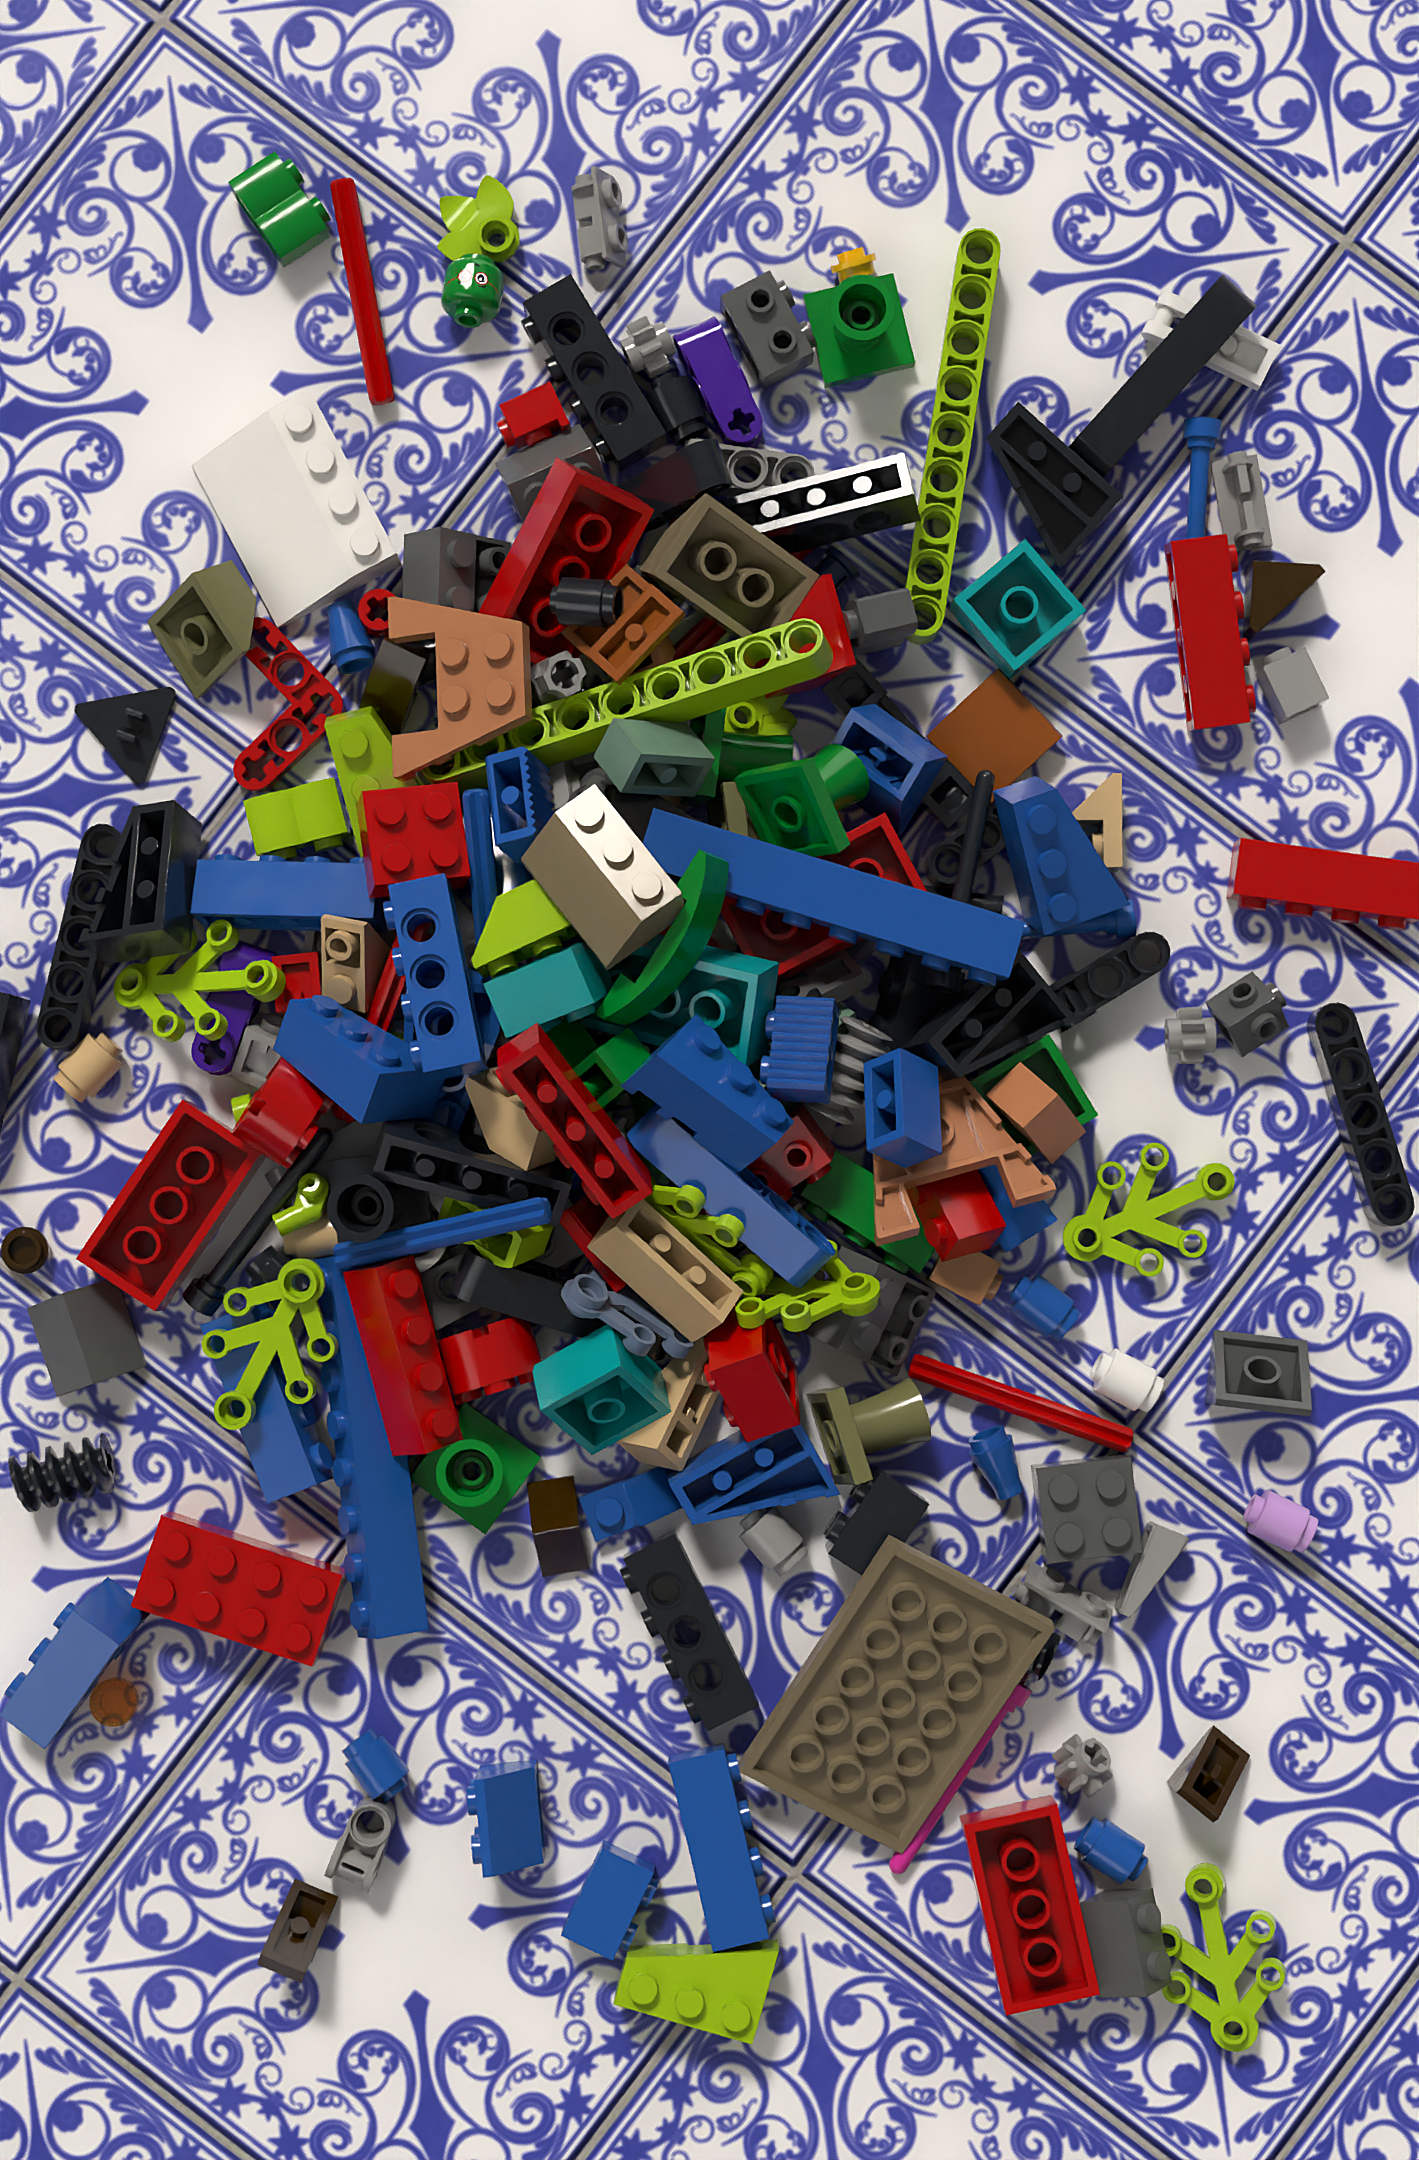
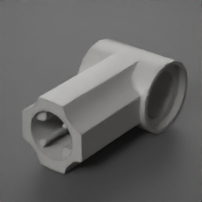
[530,650,587,707]

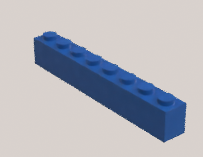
[643,808,1026,986]
[309,1257,429,1639]

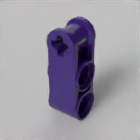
[672,316,763,449]
[191,940,278,1076]

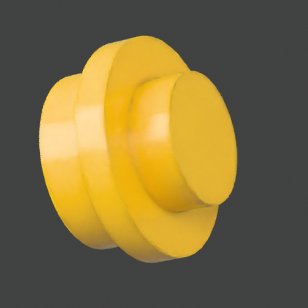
[830,247,877,283]

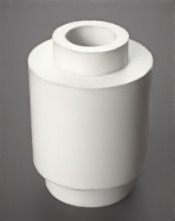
[1090,1348,1164,1412]

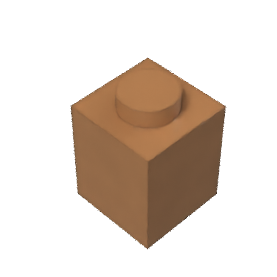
[926,1252,1004,1305]

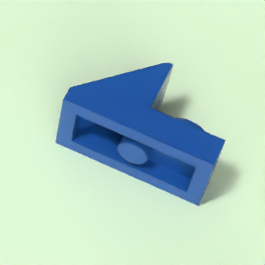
[579,1466,682,1542]

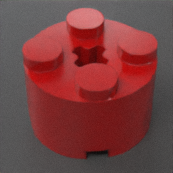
[231,1056,334,1169]
[438,1317,542,1405]

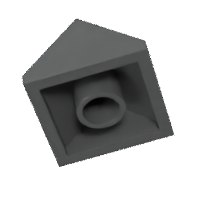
[27,1280,148,1397]
[1205,1330,1312,1416]

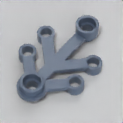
[561,1264,695,1359]

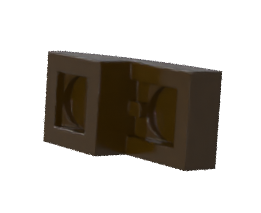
[359,636,430,735]

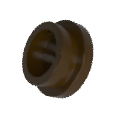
[1,1227,49,1274]

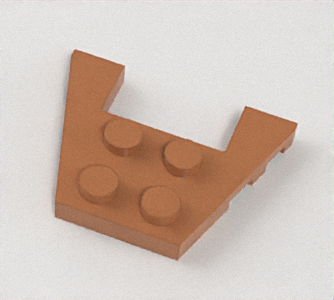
[388,596,532,782]
[873,1076,1056,1246]

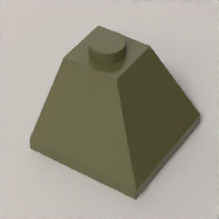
[147,560,257,699]

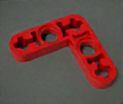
[233,617,345,793]

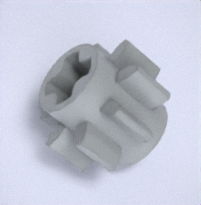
[619,316,677,379]
[1164,1007,1216,1064]
[1052,1734,1113,1798]

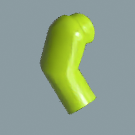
[272,1172,329,1237]

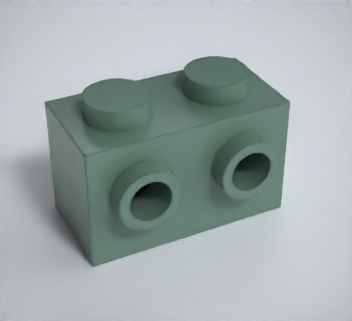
[593,718,715,797]

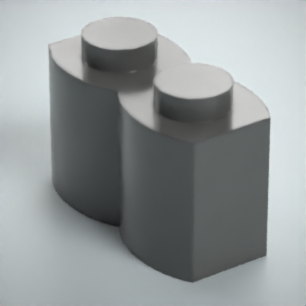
[842,588,918,657]

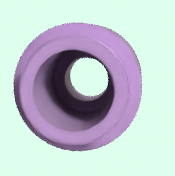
[1243,1490,1318,1553]

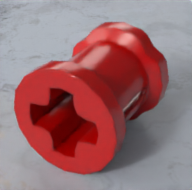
[358,588,395,638]

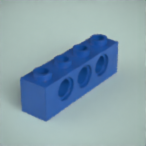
[383,873,488,1082]

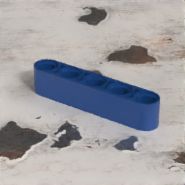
[627,1102,835,1288]

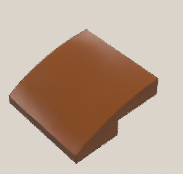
[561,564,686,685]
[926,668,1063,804]

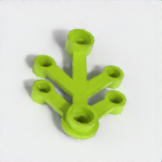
[113,919,286,1043]
[1062,1143,1235,1277]
[644,1175,773,1298]
[716,1240,881,1332]
[202,1258,339,1430]
[1161,1863,1286,2052]

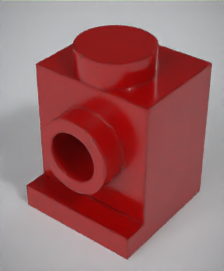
[496,381,571,449]

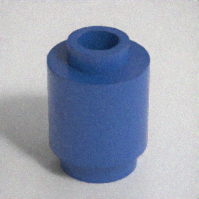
[1008,1273,1081,1341]
[342,1728,410,1802]
[1074,1816,1148,1885]

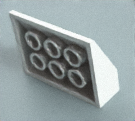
[191,389,402,629]

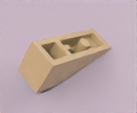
[617,1333,719,1471]

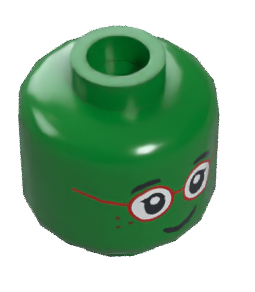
[441,253,505,328]

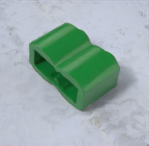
[228,151,331,268]

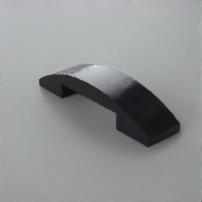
[821,658,974,829]

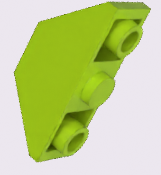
[471,879,581,979]

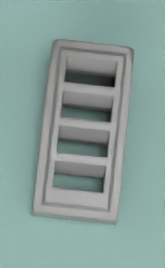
[1114,1521,1189,1618]

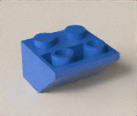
[831,704,948,835]
[467,1760,546,1878]

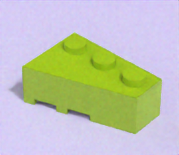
[324,706,424,857]
[613,1939,779,2045]

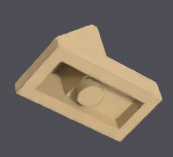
[1072,773,1123,872]

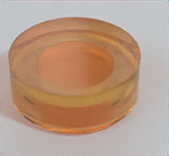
[89,1677,139,1727]

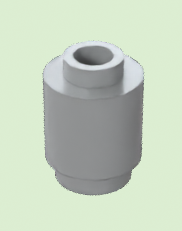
[739,1506,808,1577]

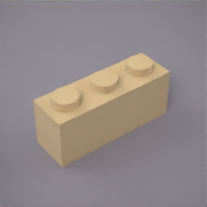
[587,1199,743,1343]

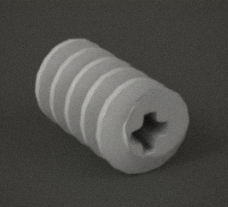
[804,1016,893,1125]

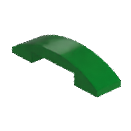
[595,849,729,1025]

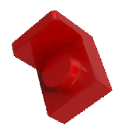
[271,952,322,1016]

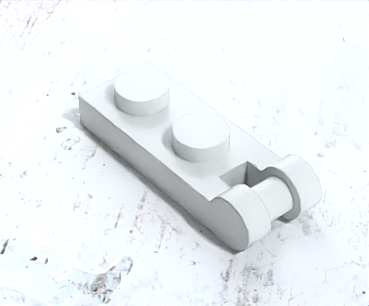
[1141,291,1280,391]

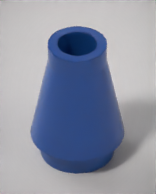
[326,600,376,674]
[968,1426,1024,1500]

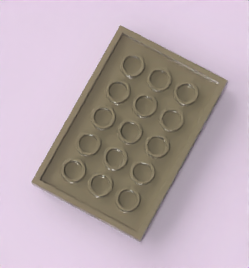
[738,1535,1055,1854]

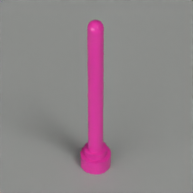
[889,1682,1032,1874]

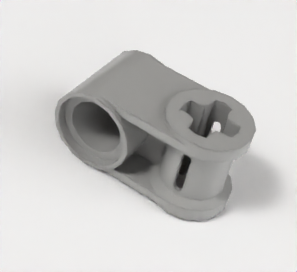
[324,1795,396,1894]

